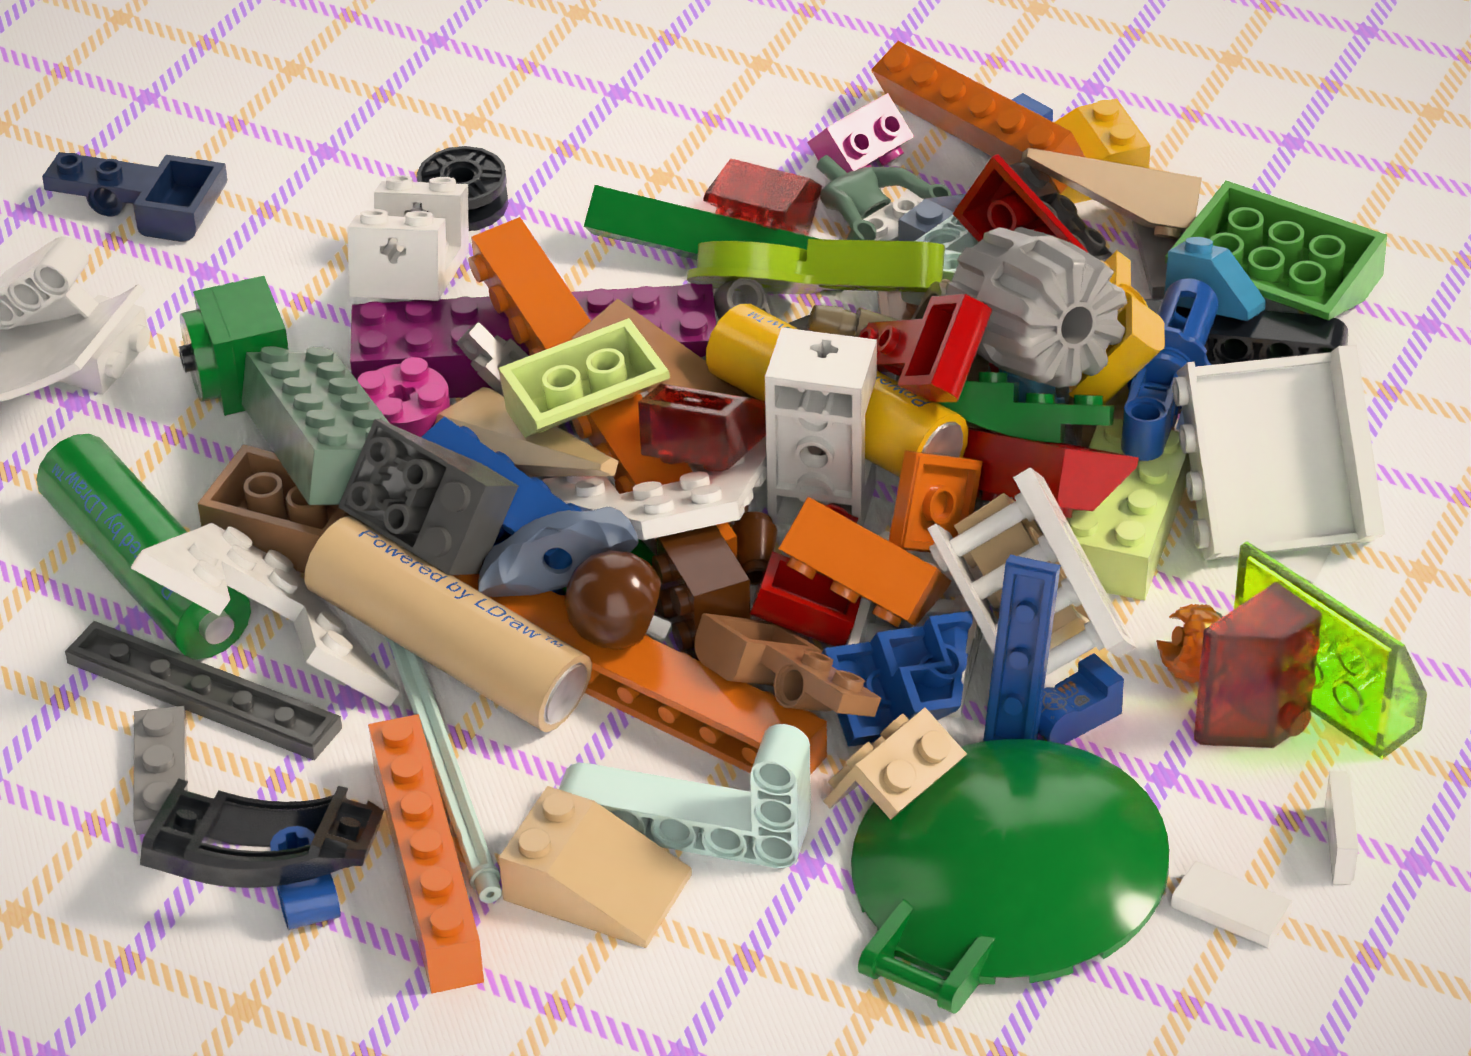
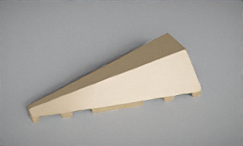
[435,387,619,476]

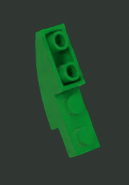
[937,372,1114,443]

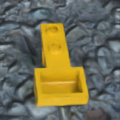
[1069,250,1165,405]

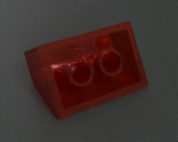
[1193,582,1322,748]

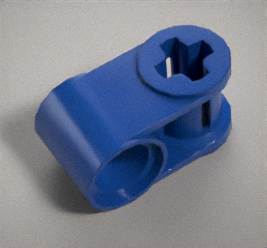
[270,826,341,931]

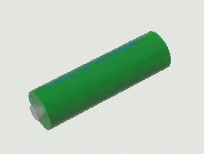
[36,433,251,659]

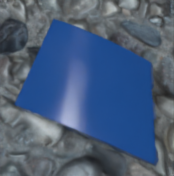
[821,611,973,747]

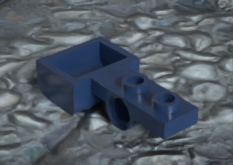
[42,152,228,242]

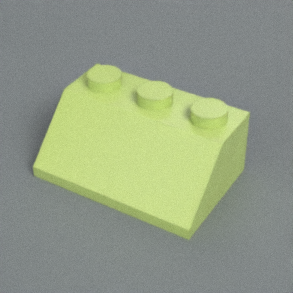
[498,318,670,438]

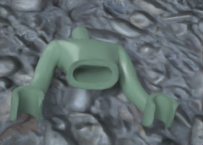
[816,155,951,240]

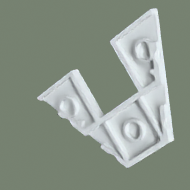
[542,433,767,540]
[131,523,400,708]

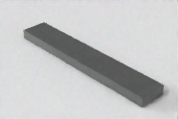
[65,621,342,761]

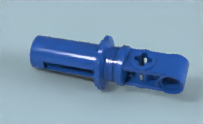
[1121,278,1219,461]

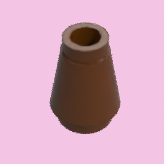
[732,511,778,585]

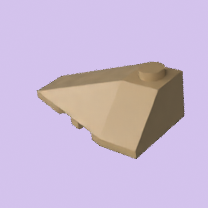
[1021,148,1202,239]

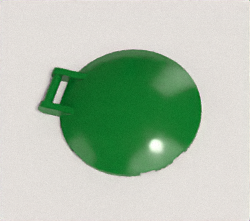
[851,739,1170,1014]

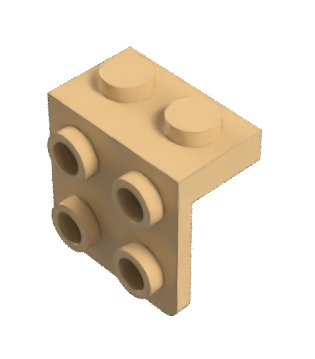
[823,708,967,820]

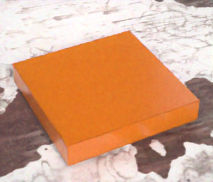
[889,450,983,553]

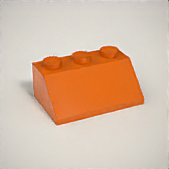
[778,497,952,628]

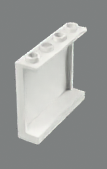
[1172,344,1386,561]

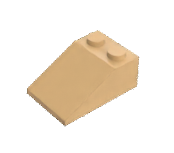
[499,786,692,948]

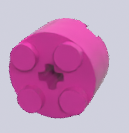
[357,357,450,437]

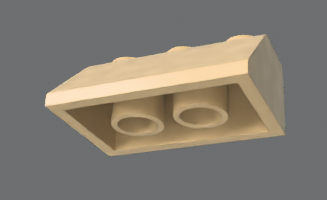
[954,493,1090,650]

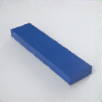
[983,554,1061,742]

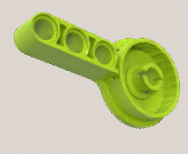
[687,239,945,294]

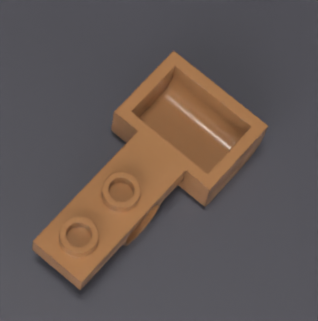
[695,613,881,717]

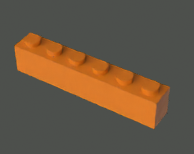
[871,40,1085,194]
[368,714,484,994]

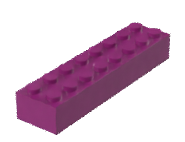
[350,283,716,398]

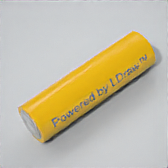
[706,304,969,478]

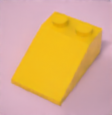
[1054,98,1151,204]

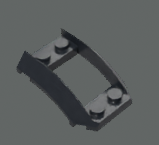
[140,778,384,888]

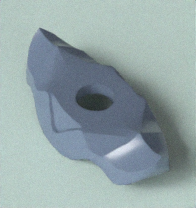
[478,507,638,597]

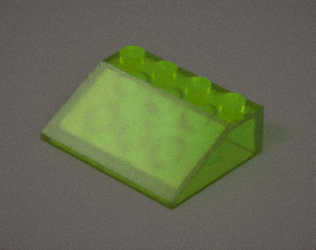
[1232,541,1428,760]

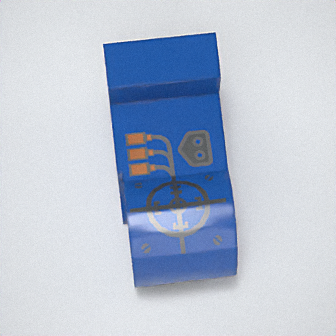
[1038,653,1124,744]

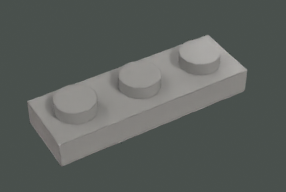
[133,706,188,835]

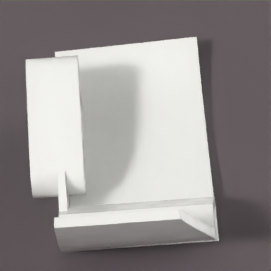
[0,236,145,402]

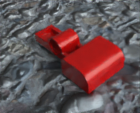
[858,294,992,402]
[750,504,862,647]

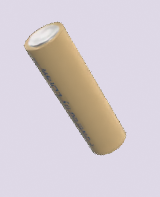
[304,516,592,732]

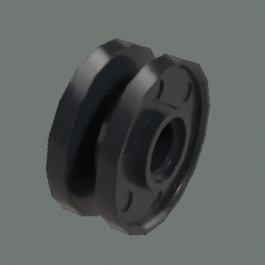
[416,146,509,231]

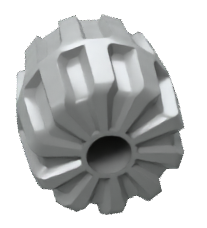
[946,227,1127,388]

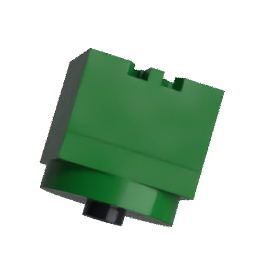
[178,275,289,416]

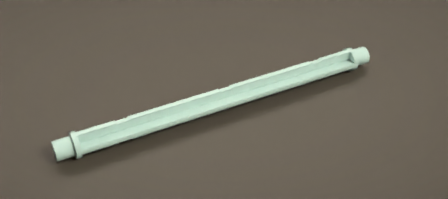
[384,636,502,903]

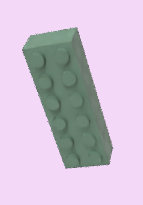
[242,346,390,505]

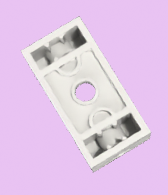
[347,175,469,301]
[765,328,877,527]

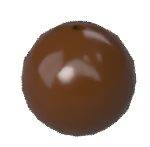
[564,550,661,650]

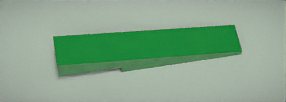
[583,185,843,291]

